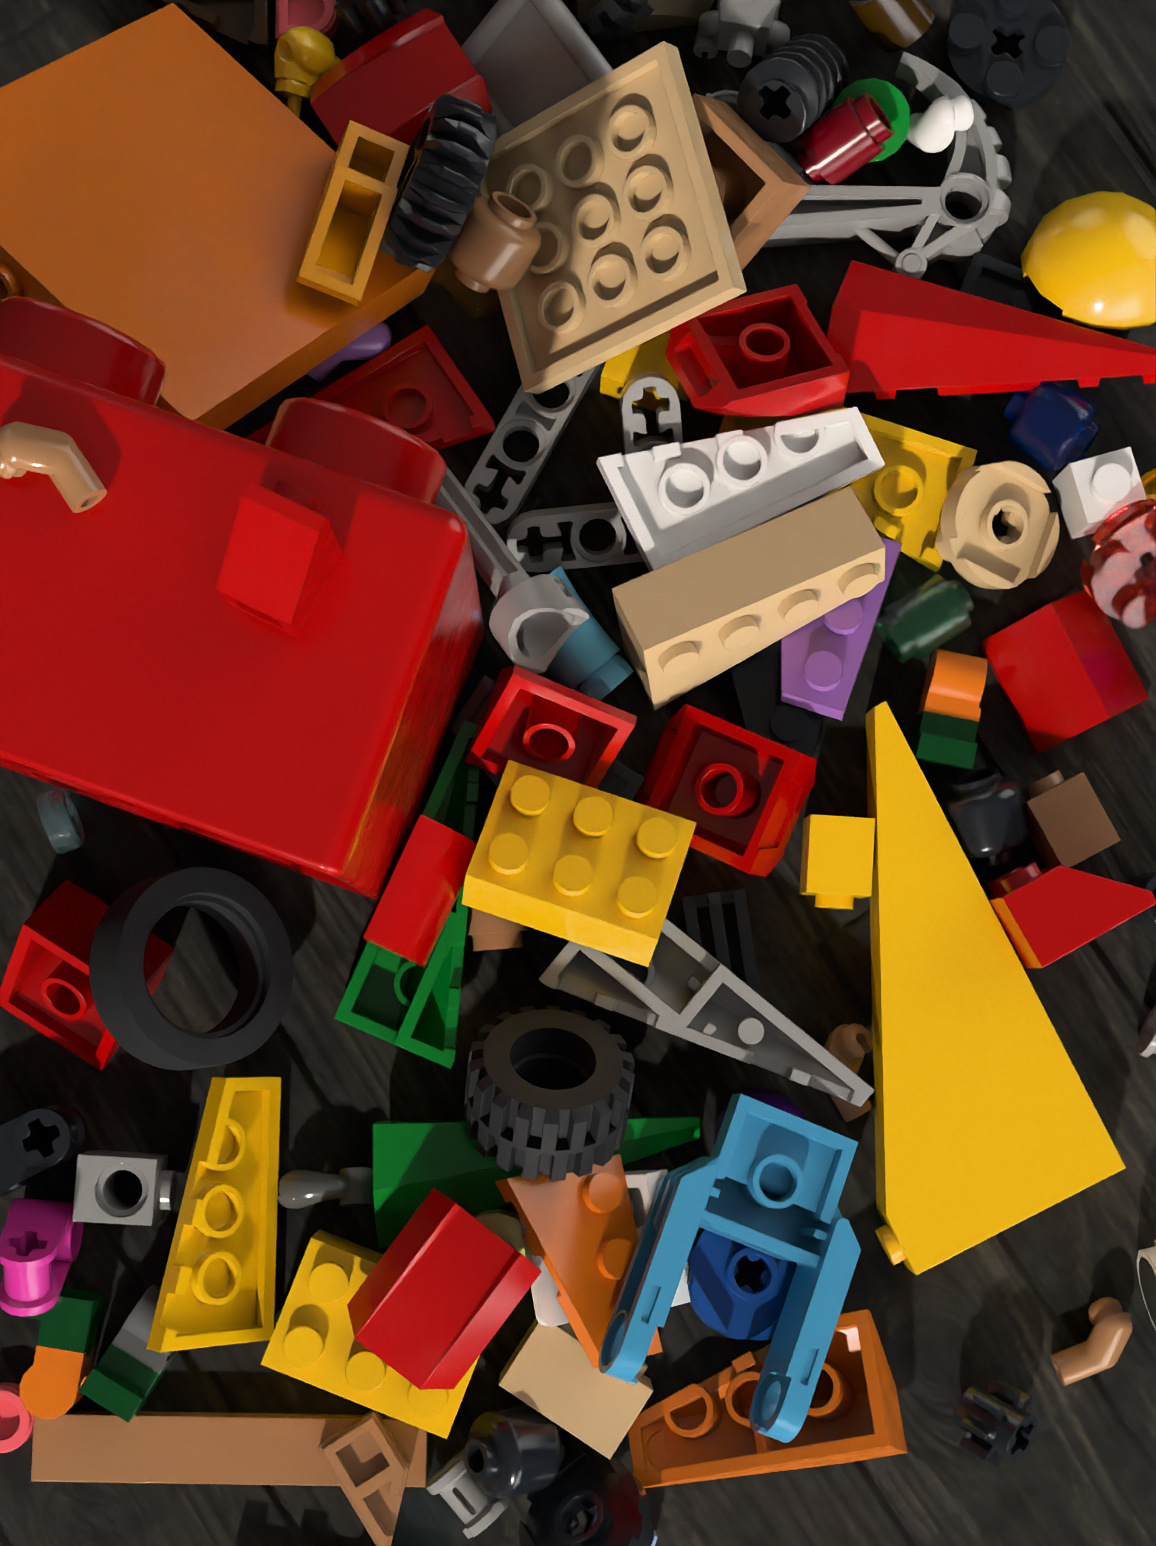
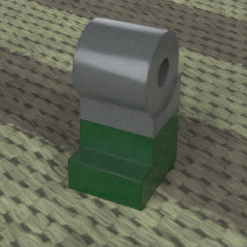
[78,1282,177,1423]

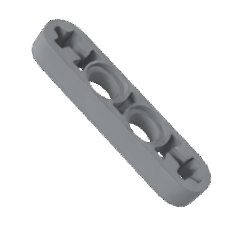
[464,363,602,530]

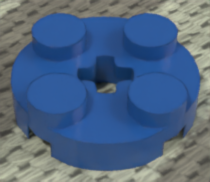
[687,1228,797,1340]

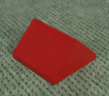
[979,587,1150,754]
[465,665,637,789]

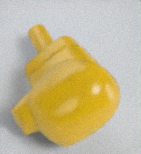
[274,26,341,118]

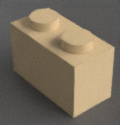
[498,1318,653,1459]

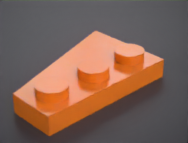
[495,1154,663,1368]

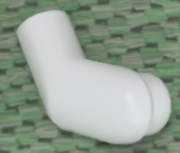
[906,95,974,153]

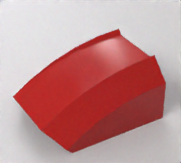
[310,8,493,146]
[665,284,850,417]
[637,704,817,877]
[347,1188,542,1390]

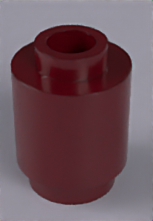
[797,92,895,185]

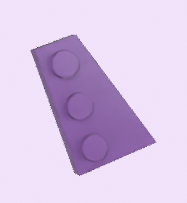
[781,537,902,721]

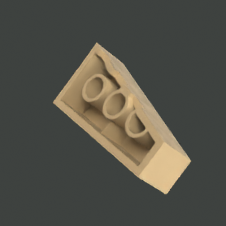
[612,486,886,711]

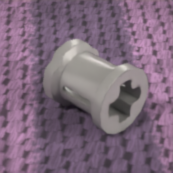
[425,1449,513,1539]

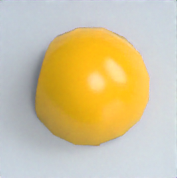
[1021,191,1156,330]

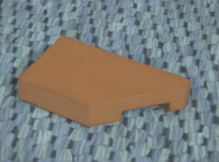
[318,1409,410,1546]

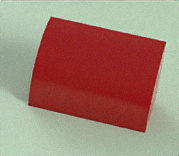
[363,814,477,968]

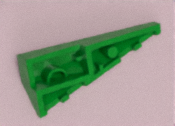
[334,719,480,1069]

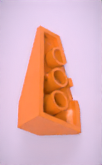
[628,1309,907,1488]

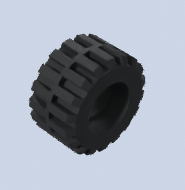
[463,1005,635,1181]

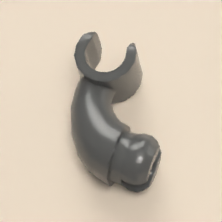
[278,1167,374,1209]

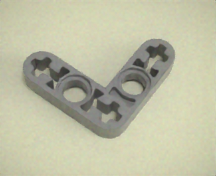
[506,372,683,572]

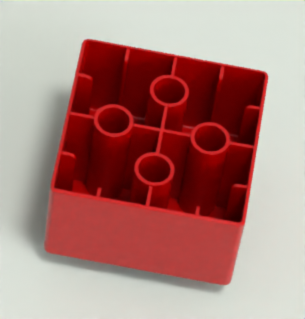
[0,296,485,901]

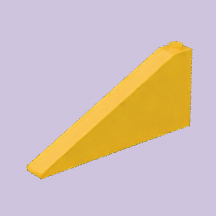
[865,701,1126,1275]

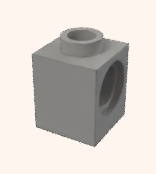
[73,1150,177,1226]

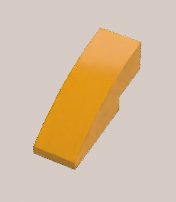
[296,120,410,307]

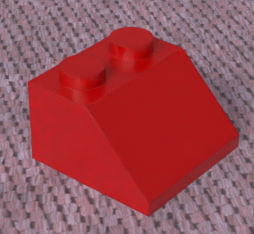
[987,862,1156,969]
[0,879,175,1072]

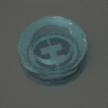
[36,787,85,854]

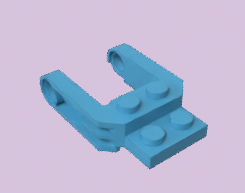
[598,1094,861,1443]

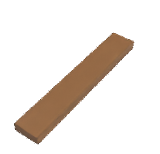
[31,1410,428,1487]

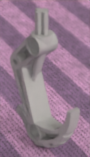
[706,52,1012,280]

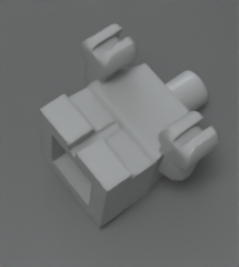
[693,0,790,68]

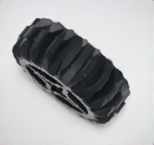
[380,93,497,273]

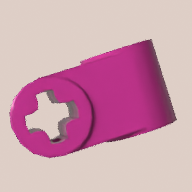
[0,1198,84,1317]

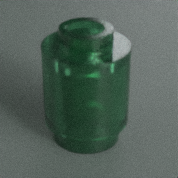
[875,574,974,663]

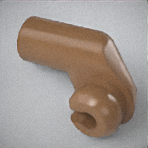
[0,421,107,513]
[824,1023,873,1122]
[1051,1297,1133,1386]

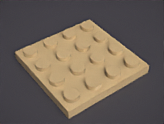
[476,41,747,394]

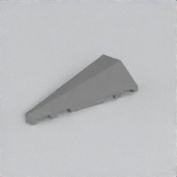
[538,918,874,1107]

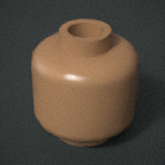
[447,191,541,293]

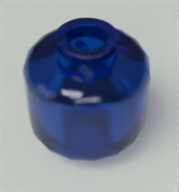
[1003,381,1102,471]

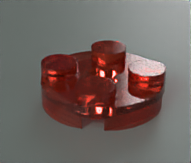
[1080,499,1156,628]

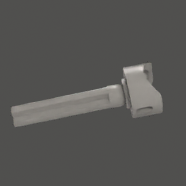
[434,468,590,674]

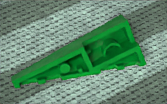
[373,1116,700,1248]

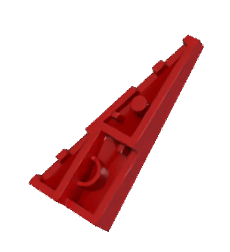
[827,260,1156,400]

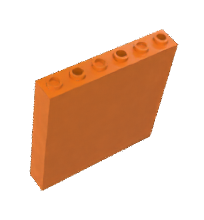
[0,3,437,431]

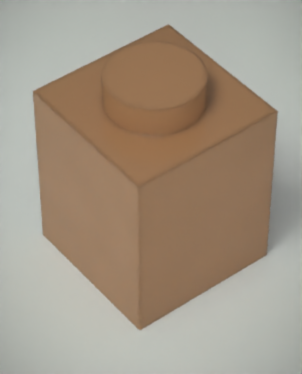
[1025,770,1121,868]

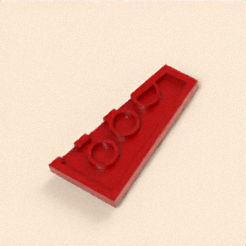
[245,324,496,451]

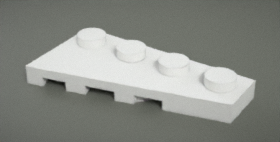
[596,407,885,572]

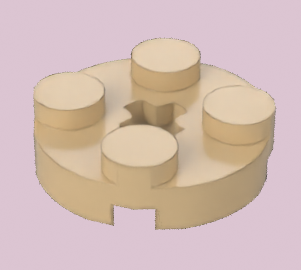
[936,461,1060,589]

